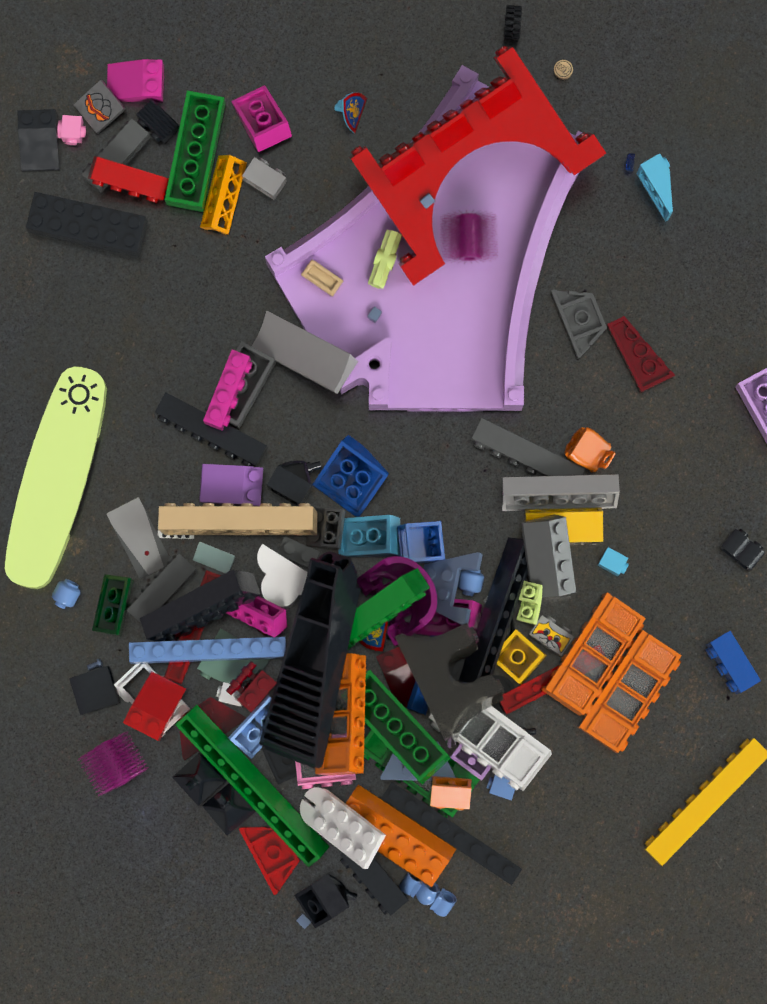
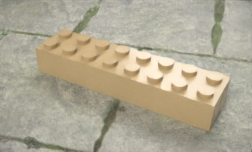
[158,503,318,535]

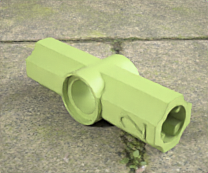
[368,230,402,289]

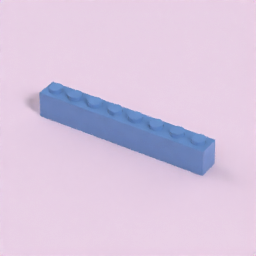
[129,637,286,664]

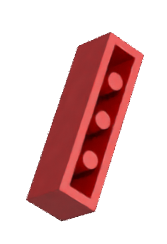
[88,156,169,203]

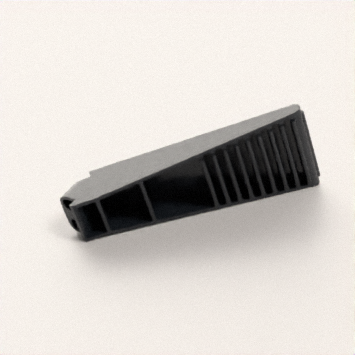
[259,552,361,768]

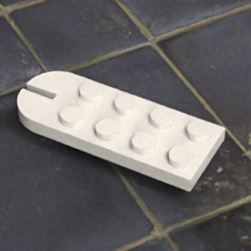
[300,787,386,869]

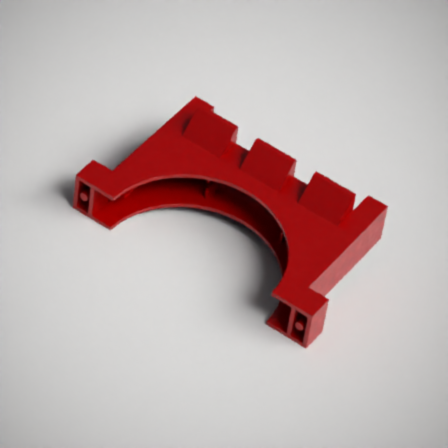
[349,46,606,286]

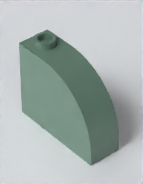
[197,628,271,683]

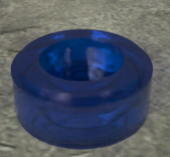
[626,153,635,173]

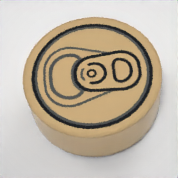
[554,60,573,80]

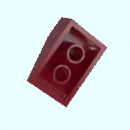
[376,641,434,708]

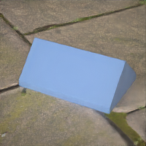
[228,695,272,759]

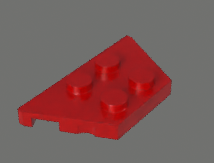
[239,827,300,895]

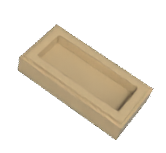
[301,259,343,297]

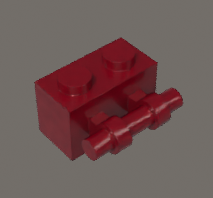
[226,661,277,713]

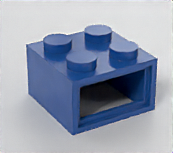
[397,521,445,563]

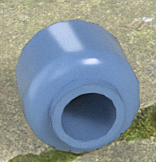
[457,570,484,596]
[52,579,80,609]

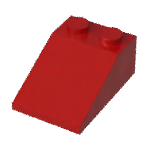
[123,671,186,741]

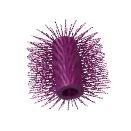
[440,210,498,264]
[77,731,149,796]

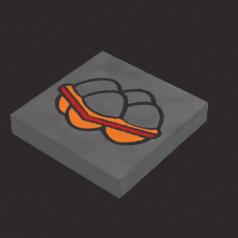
[73,80,126,134]

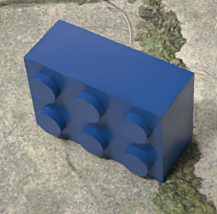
[705,631,761,694]

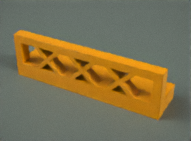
[200,155,247,234]

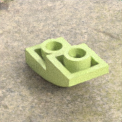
[516,581,542,625]

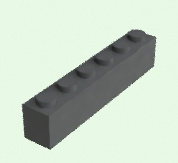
[471,418,585,476]

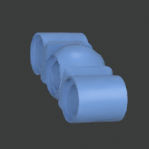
[399,872,457,917]

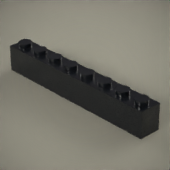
[459,537,528,690]
[381,782,522,885]

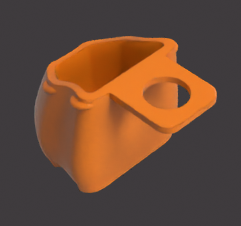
[565,427,616,473]

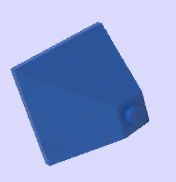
[312,435,389,517]

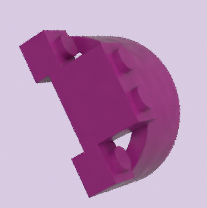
[357,556,437,646]

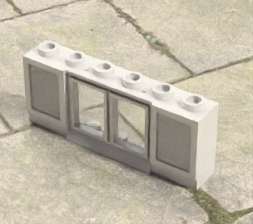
[429,681,552,791]

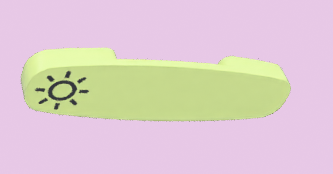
[5,367,107,589]

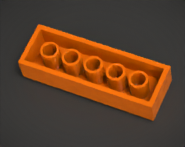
[346,784,456,887]

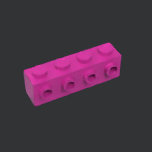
[203,349,253,431]
[227,596,287,638]

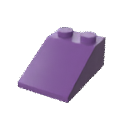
[199,464,263,506]

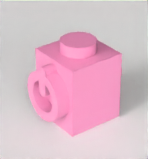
[57,115,86,145]

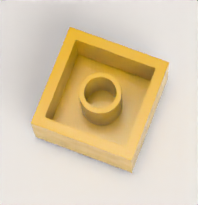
[497,629,547,685]

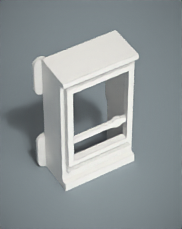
[114,663,191,737]

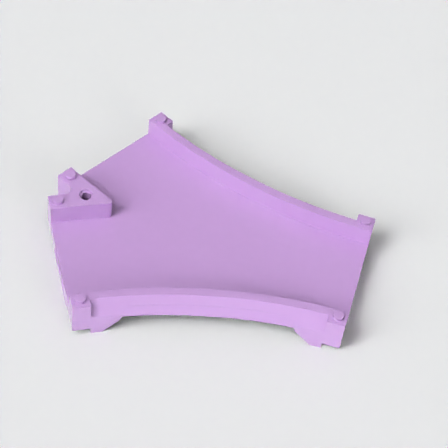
[265,65,582,412]

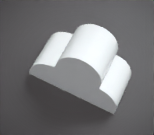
[257,544,307,609]

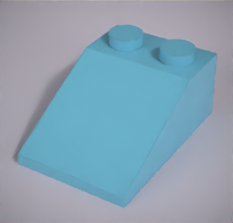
[636,154,673,222]
[338,515,400,557]

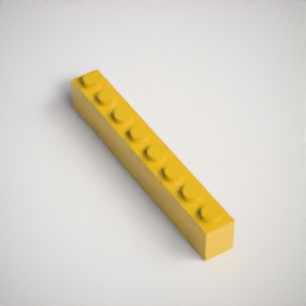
[644,738,767,866]

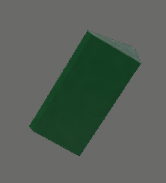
[92,574,134,637]

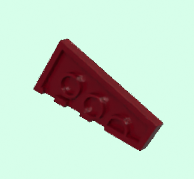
[607,316,675,393]

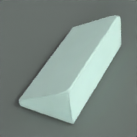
[193,542,235,573]

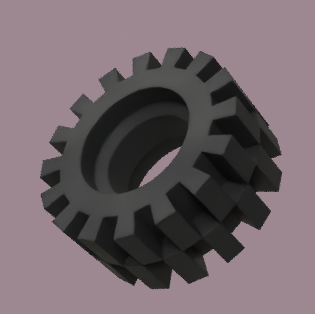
[504,5,522,40]

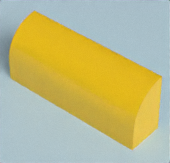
[525,508,603,542]

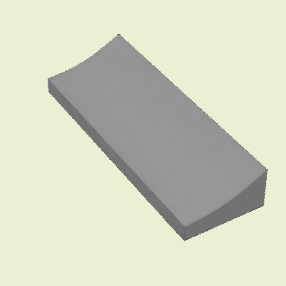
[251,311,358,394]
[502,474,620,511]

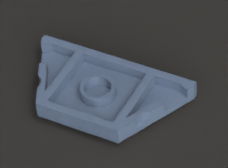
[381,742,456,781]

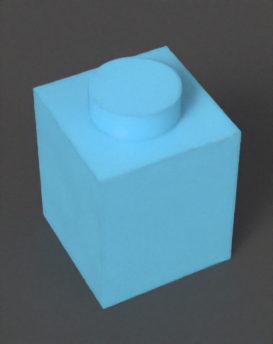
[597,547,629,576]

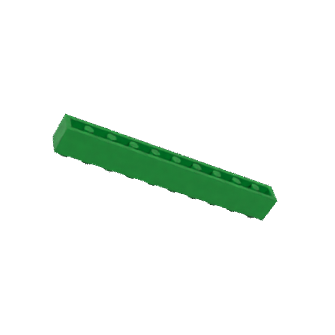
[175,705,330,868]

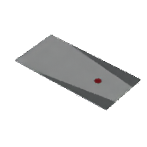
[107,497,170,579]

